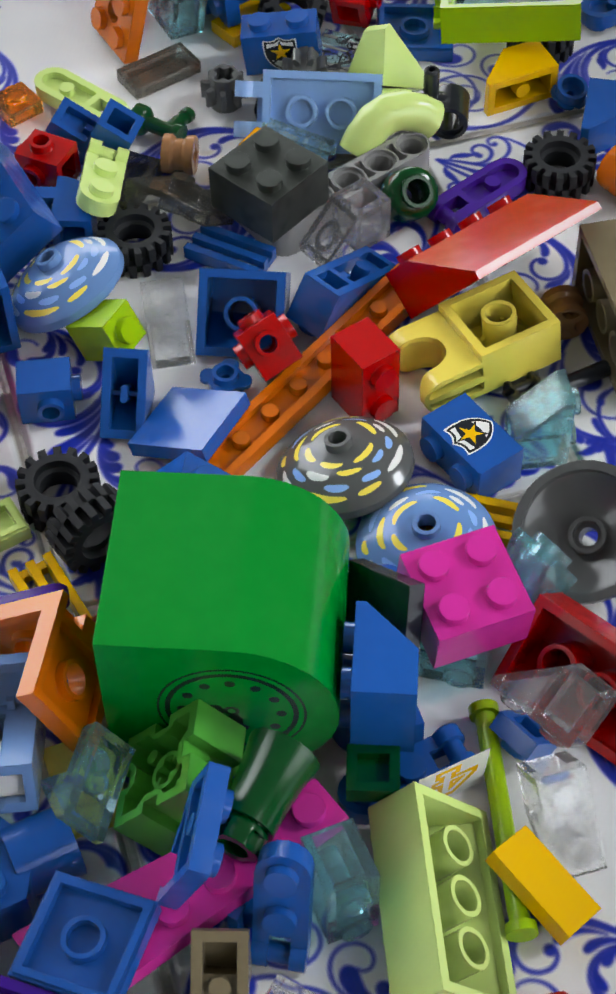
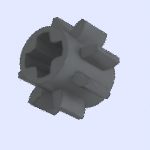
[282,46,328,72]
[200,64,249,114]

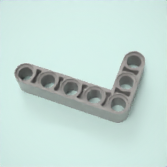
[236,132,430,256]

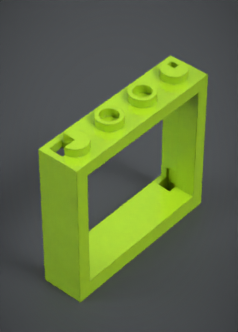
[433,0,581,44]

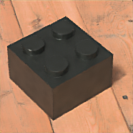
[208,125,329,243]

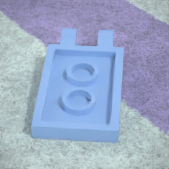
[233,69,383,154]

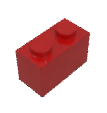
[331,317,400,421]

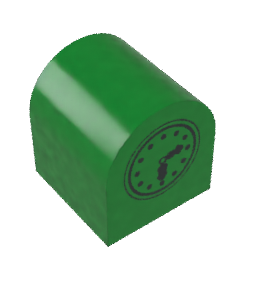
[92,470,350,760]

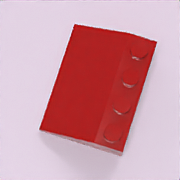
[386,193,602,319]

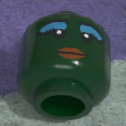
[379,166,438,222]

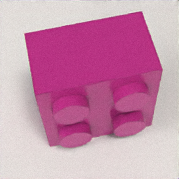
[397,525,536,669]

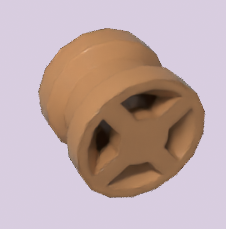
[160,133,199,175]
[540,285,589,340]

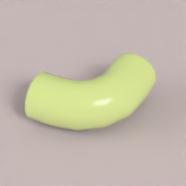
[339,90,445,157]

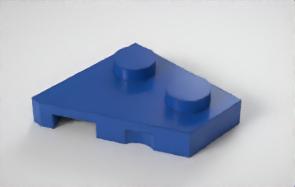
[156,761,234,910]

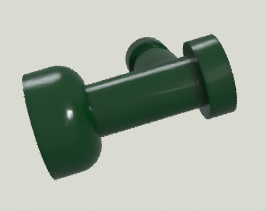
[131,103,195,139]

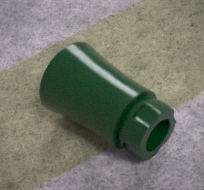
[217,728,320,863]

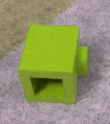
[65,299,146,361]

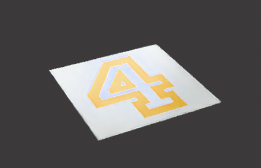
[418,748,491,796]

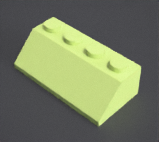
[368,781,517,994]

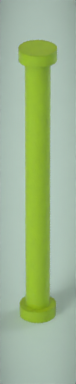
[468,699,539,943]

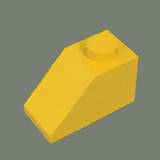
[484,42,559,116]

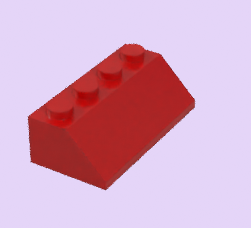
[492,592,616,765]

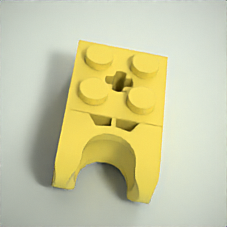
[389,270,561,412]

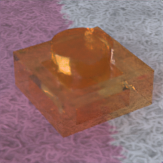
[0,81,44,128]

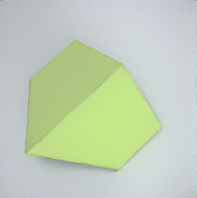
[347,23,424,90]

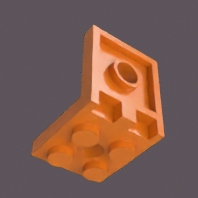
[91,0,149,64]
[0,589,104,756]

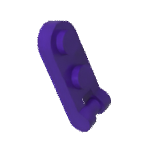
[426,158,528,234]

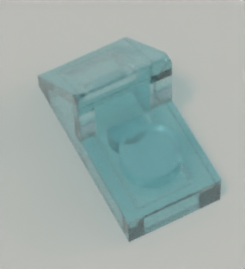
[40,721,135,845]

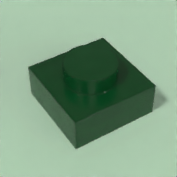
[346,744,400,802]

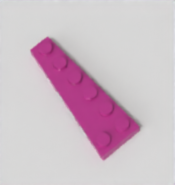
[12,778,350,989]

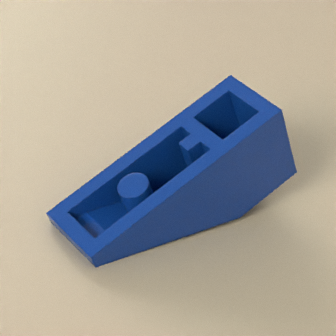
[286,246,396,338]

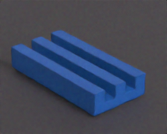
[183,222,277,271]

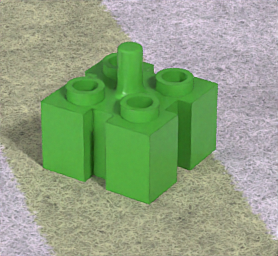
[113,699,246,856]

